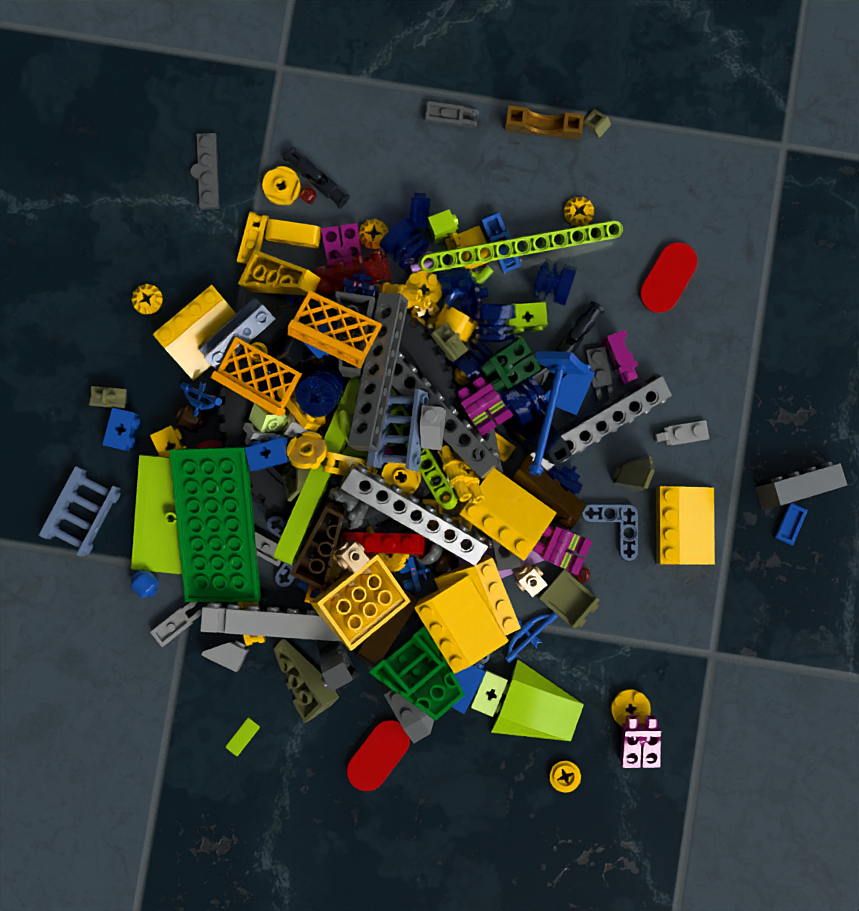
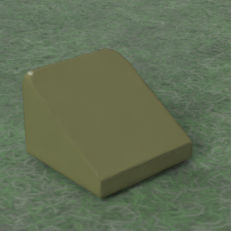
[583,109,611,138]

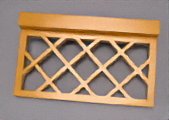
[288,291,382,369]
[211,336,302,417]

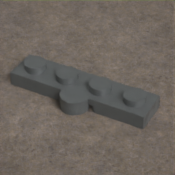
[191,133,220,210]

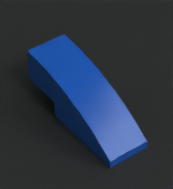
[479,212,521,273]

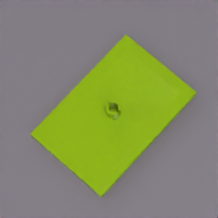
[131,455,182,574]

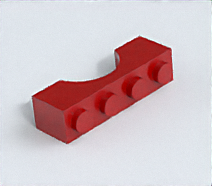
[343,532,425,555]

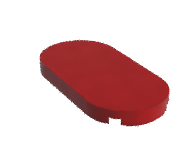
[640,242,698,313]
[347,720,410,791]

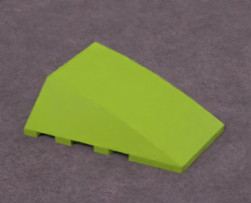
[491,659,584,741]

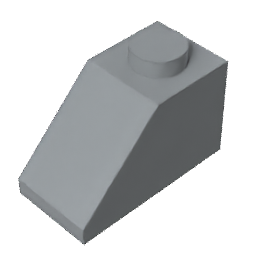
[420,405,446,450]
[202,640,249,672]

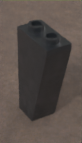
[503,404,572,465]

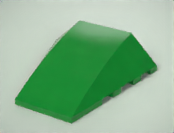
[369,626,465,721]

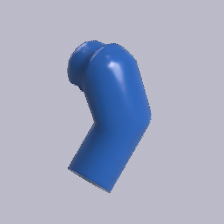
[441,286,467,310]

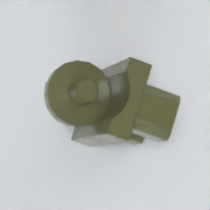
[431,323,468,362]
[89,386,127,409]

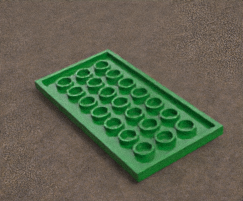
[169,446,261,602]

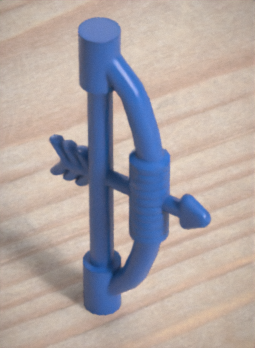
[180,381,222,417]
[504,611,558,663]

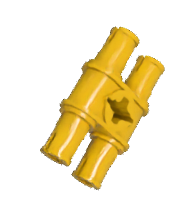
[366,282,430,308]
[437,446,485,503]

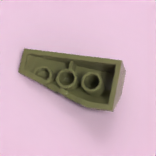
[273,639,339,723]

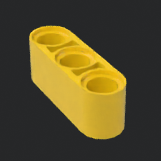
[265,219,321,248]

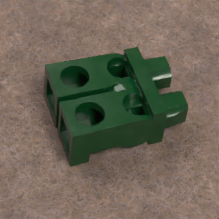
[480,336,541,391]

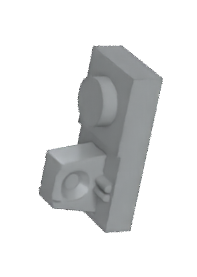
[284,412,324,439]
[243,423,286,446]

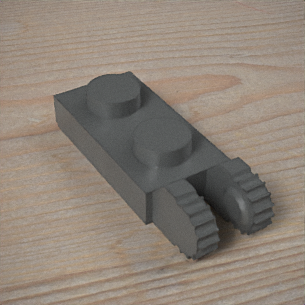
[424,101,479,128]
[586,347,614,402]

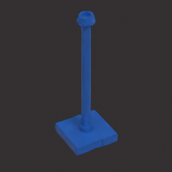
[529,351,588,476]

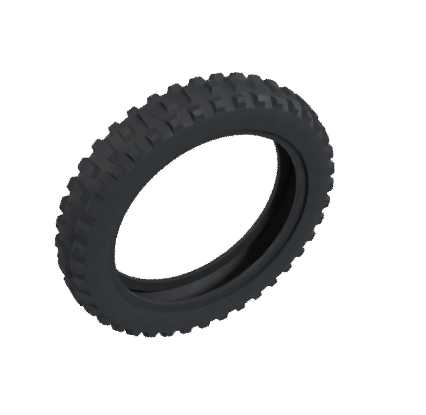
[216,291,460,534]

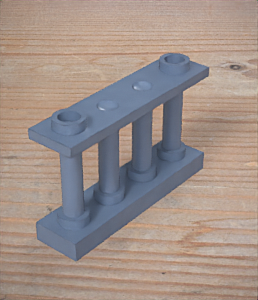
[198,297,275,371]
[367,389,429,472]
[39,466,121,556]

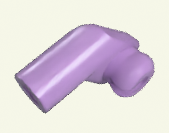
[410,251,432,274]

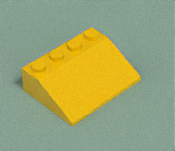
[153,285,236,381]
[459,468,556,561]
[656,486,715,564]
[310,554,411,651]
[434,555,521,636]
[414,574,508,674]

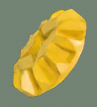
[564,196,594,226]
[359,219,389,249]
[131,284,163,314]
[411,301,441,331]
[550,760,581,793]

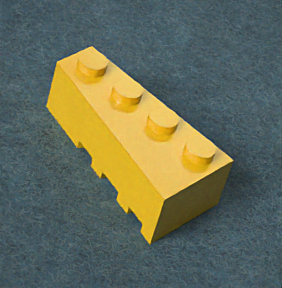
[238,250,321,296]

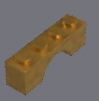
[505,105,584,140]

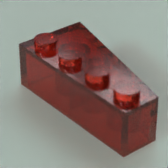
[312,250,393,295]

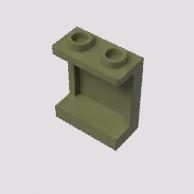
[538,569,600,629]

